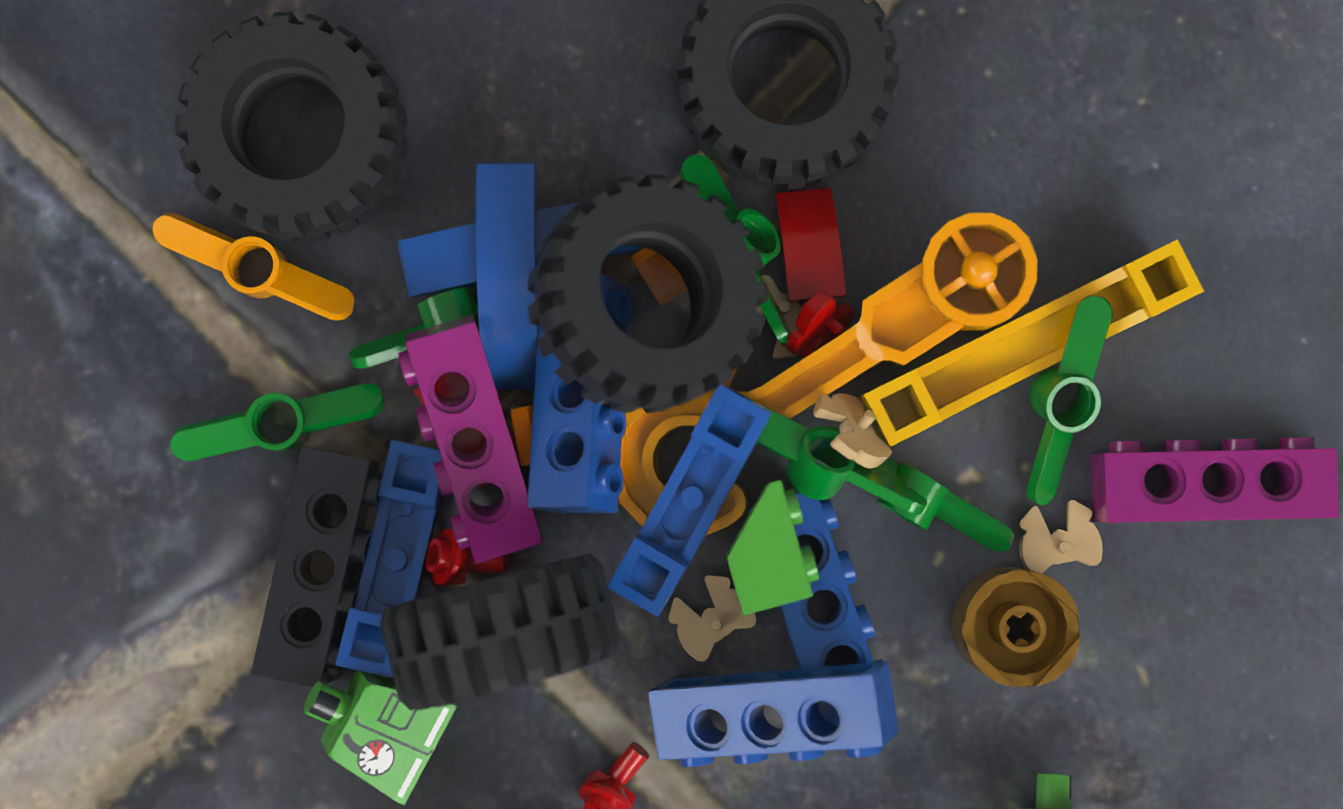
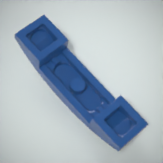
[476,162,538,390]
[608,384,773,617]
[335,440,443,678]

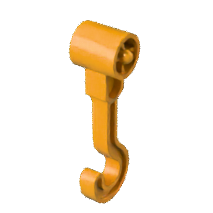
[618,213,1037,535]

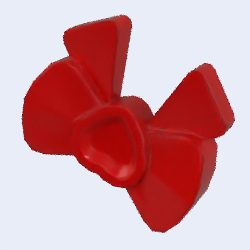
[786,291,855,358]

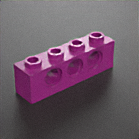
[398,314,543,564]
[1090,437,1339,523]

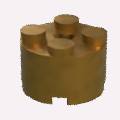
[951,566,1080,687]

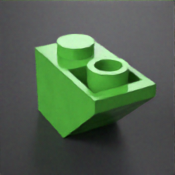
[726,480,819,615]

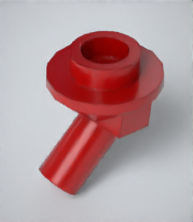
[425,529,510,586]
[578,742,649,809]

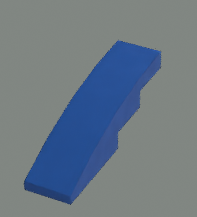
[397,203,642,298]

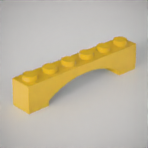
[858,239,1204,447]

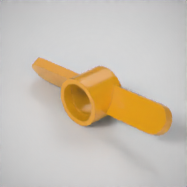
[153,212,354,321]

